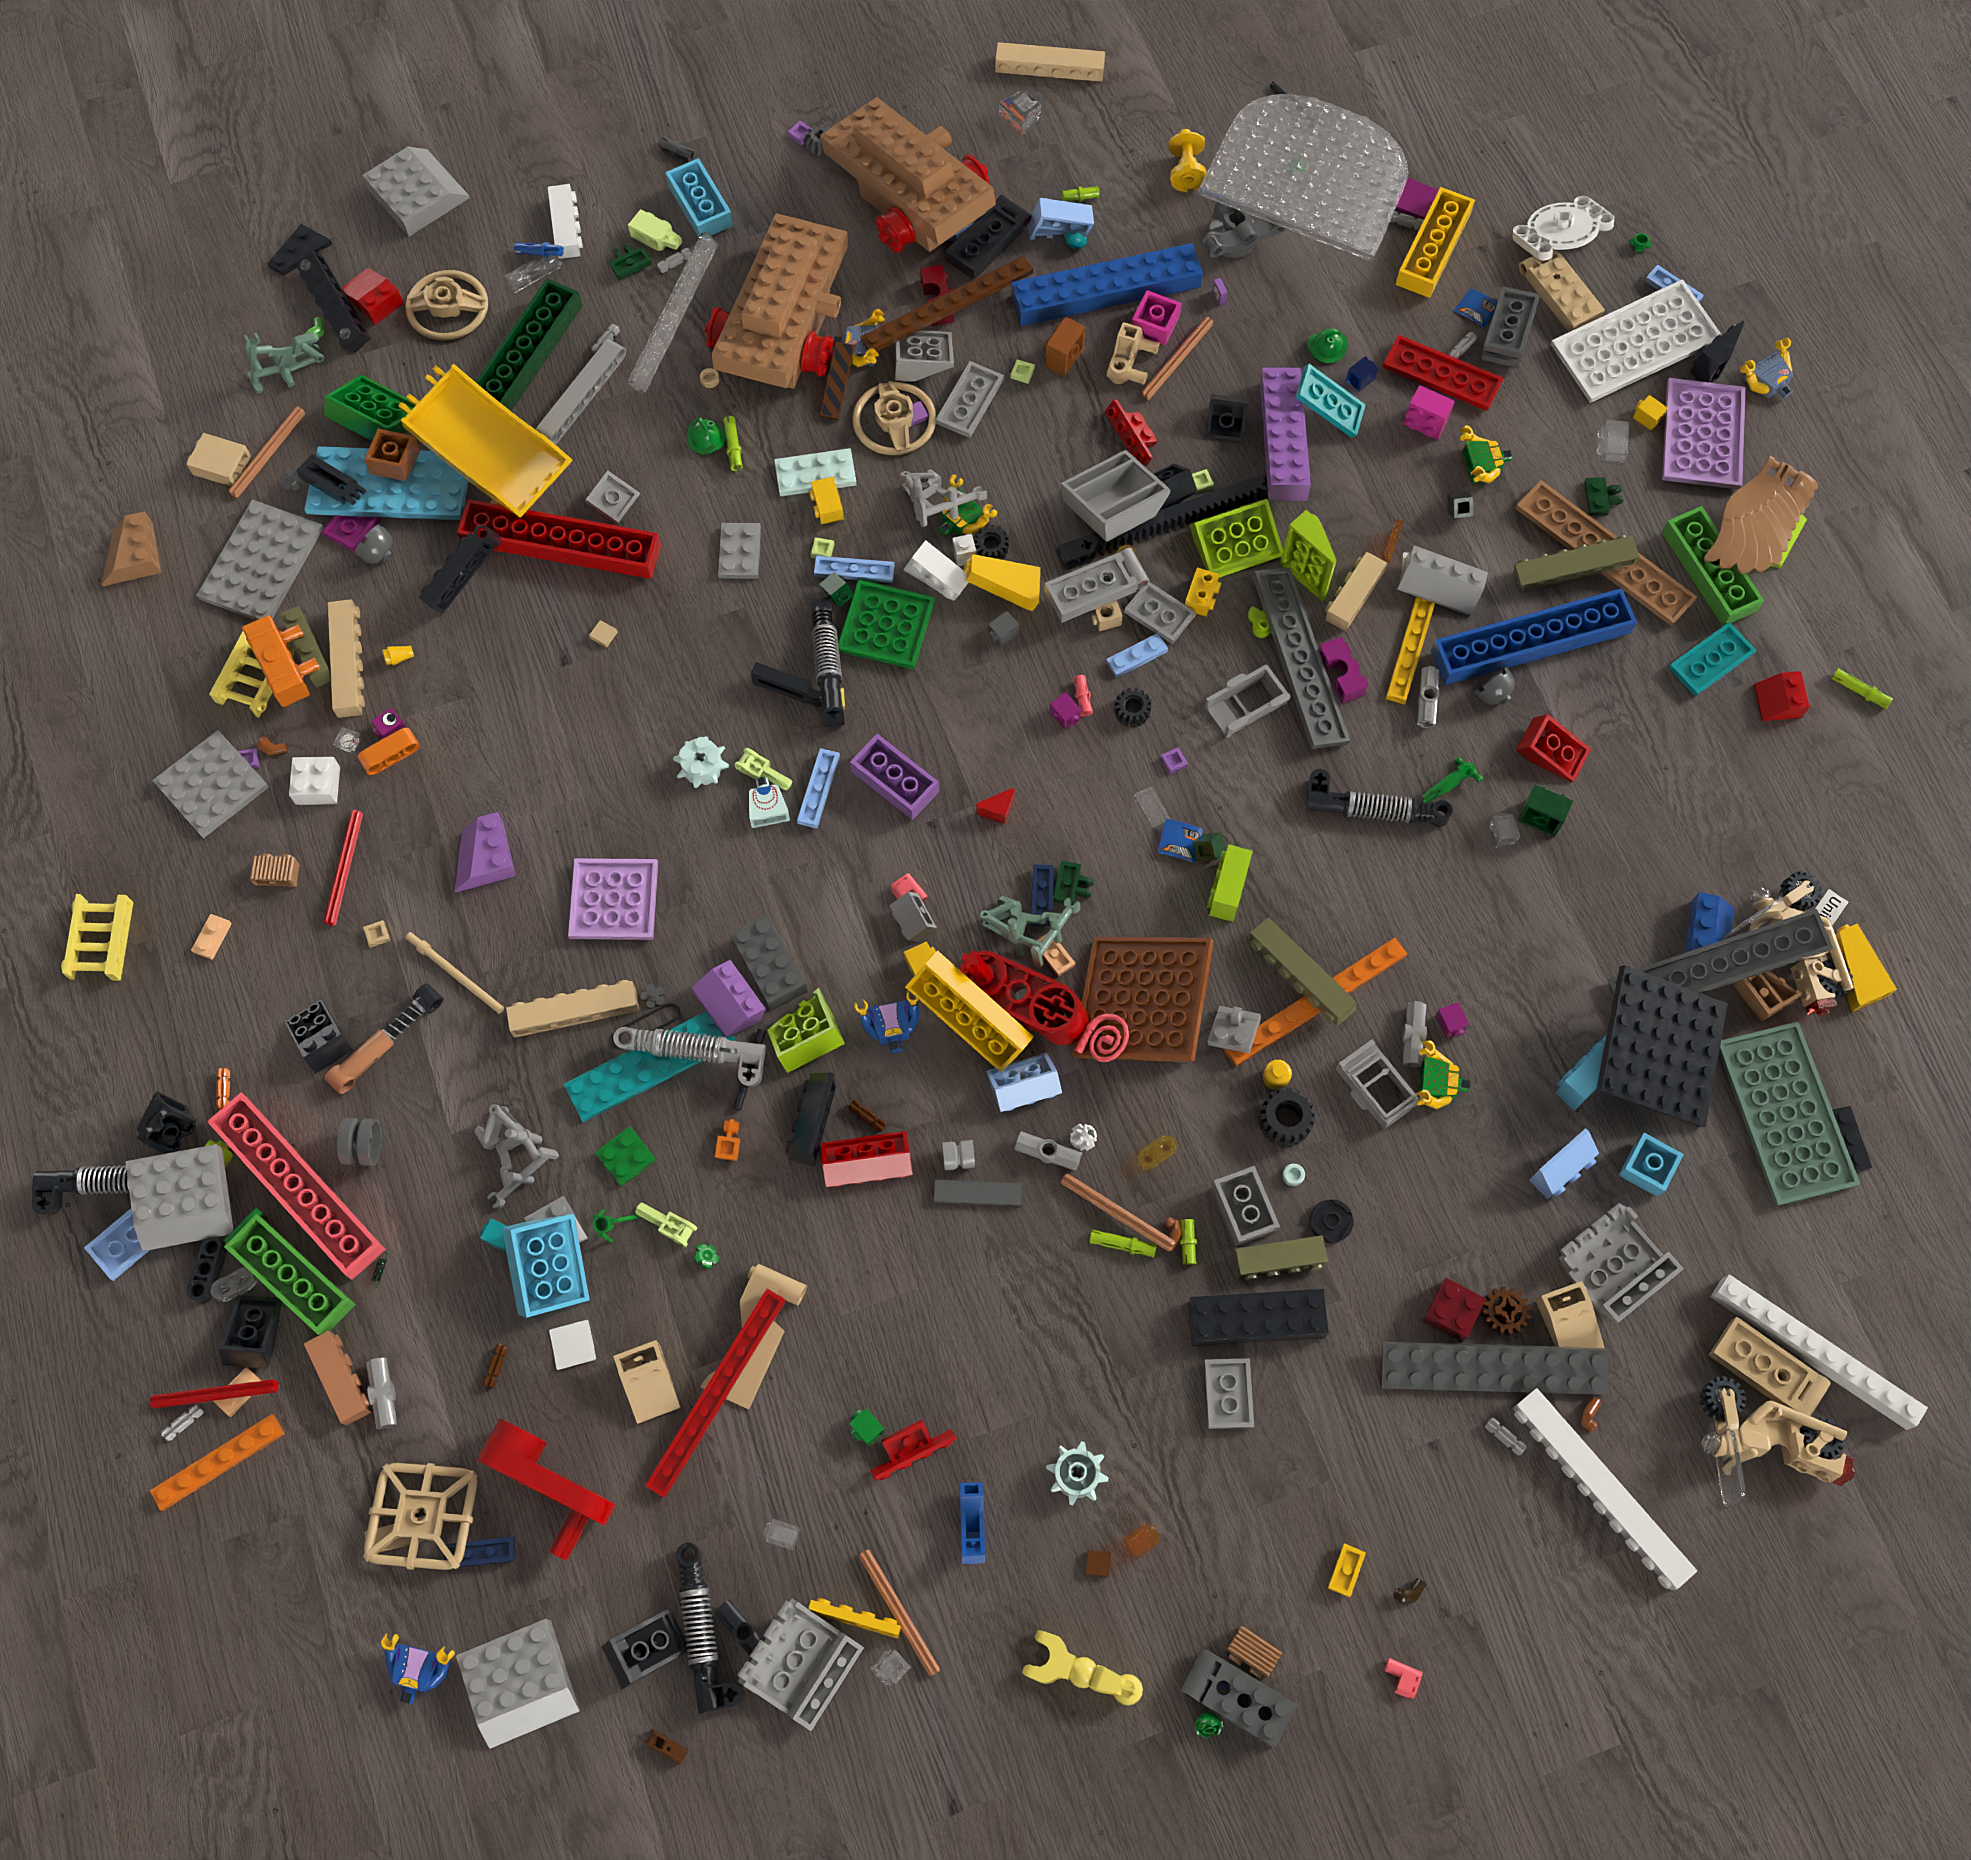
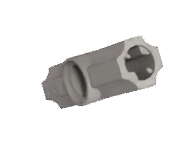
[1417,666,1439,728]
[1402,1001,1427,1068]
[1015,1131,1082,1171]
[366,1358,397,1429]

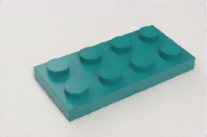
[1295,364,1365,438]
[1668,622,1757,697]

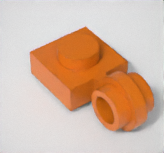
[715,1119,741,1161]

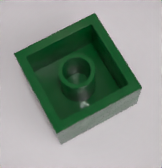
[1517,784,1574,837]

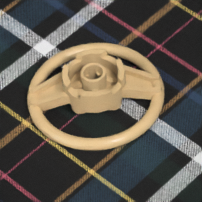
[406,270,488,341]
[852,381,936,455]

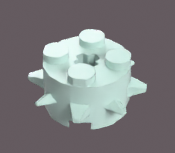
[673,736,729,788]
[1046,1441,1108,1505]

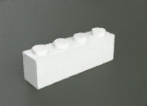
[548,184,583,259]

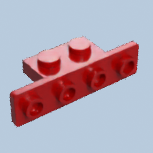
[1105,399,1158,467]
[870,1419,957,1481]

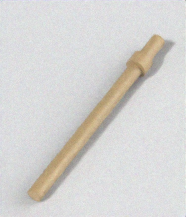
[405,932,504,1014]

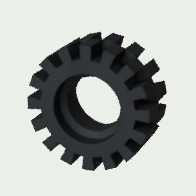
[974,525,1009,560]
[1114,688,1152,727]

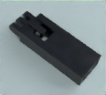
[296,454,367,505]
[751,662,822,707]

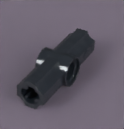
[714,1599,764,1659]

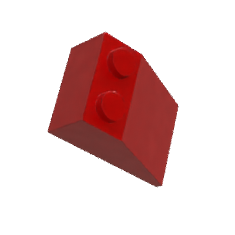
[342,268,404,325]
[1516,714,1591,782]

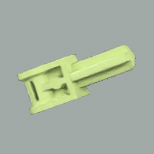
[734,748,792,790]
[635,1203,697,1247]

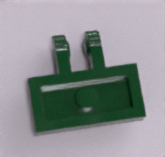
[609,243,652,280]
[1584,477,1624,516]
[1053,861,1095,905]

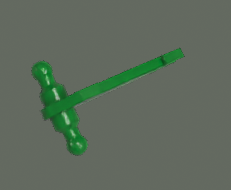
[1422,757,1483,804]

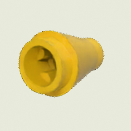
[382,645,414,666]

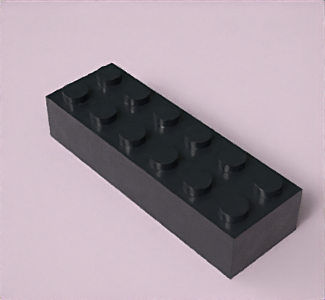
[1188,1289,1329,1346]

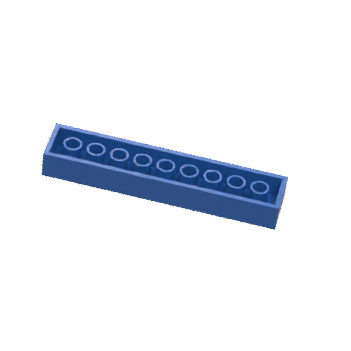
[1011,243,1203,326]
[1431,588,1637,685]

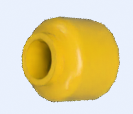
[1263,1060,1292,1090]

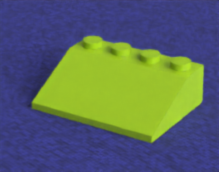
[1189,499,1283,578]
[1280,510,1337,602]

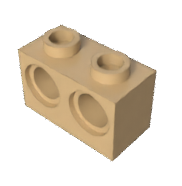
[1091,600,1122,632]

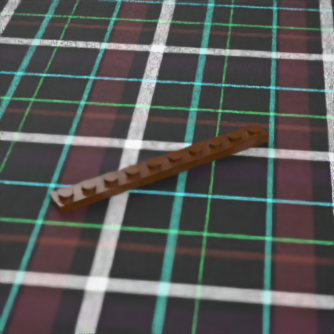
[860,255,1033,352]

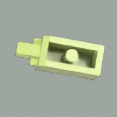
[628,209,682,251]

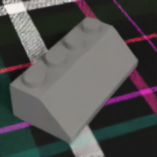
[1397,545,1488,616]

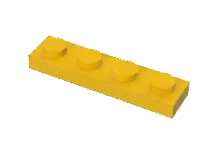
[808,1598,901,1639]

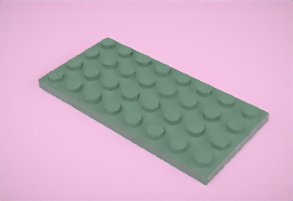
[1719,1022,1860,1207]

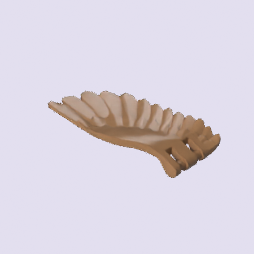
[1703,456,1818,574]

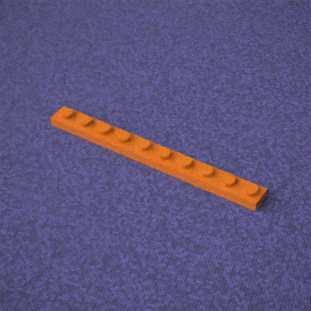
[1224,938,1407,1067]

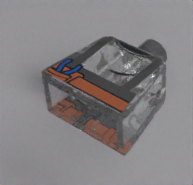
[999,90,1044,135]

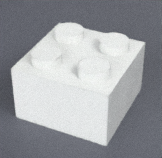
[289,757,340,805]

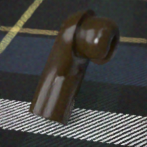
[1393,1578,1427,1604]

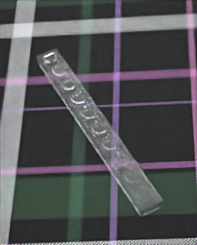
[627,232,719,394]

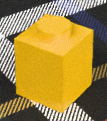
[1633,395,1668,431]

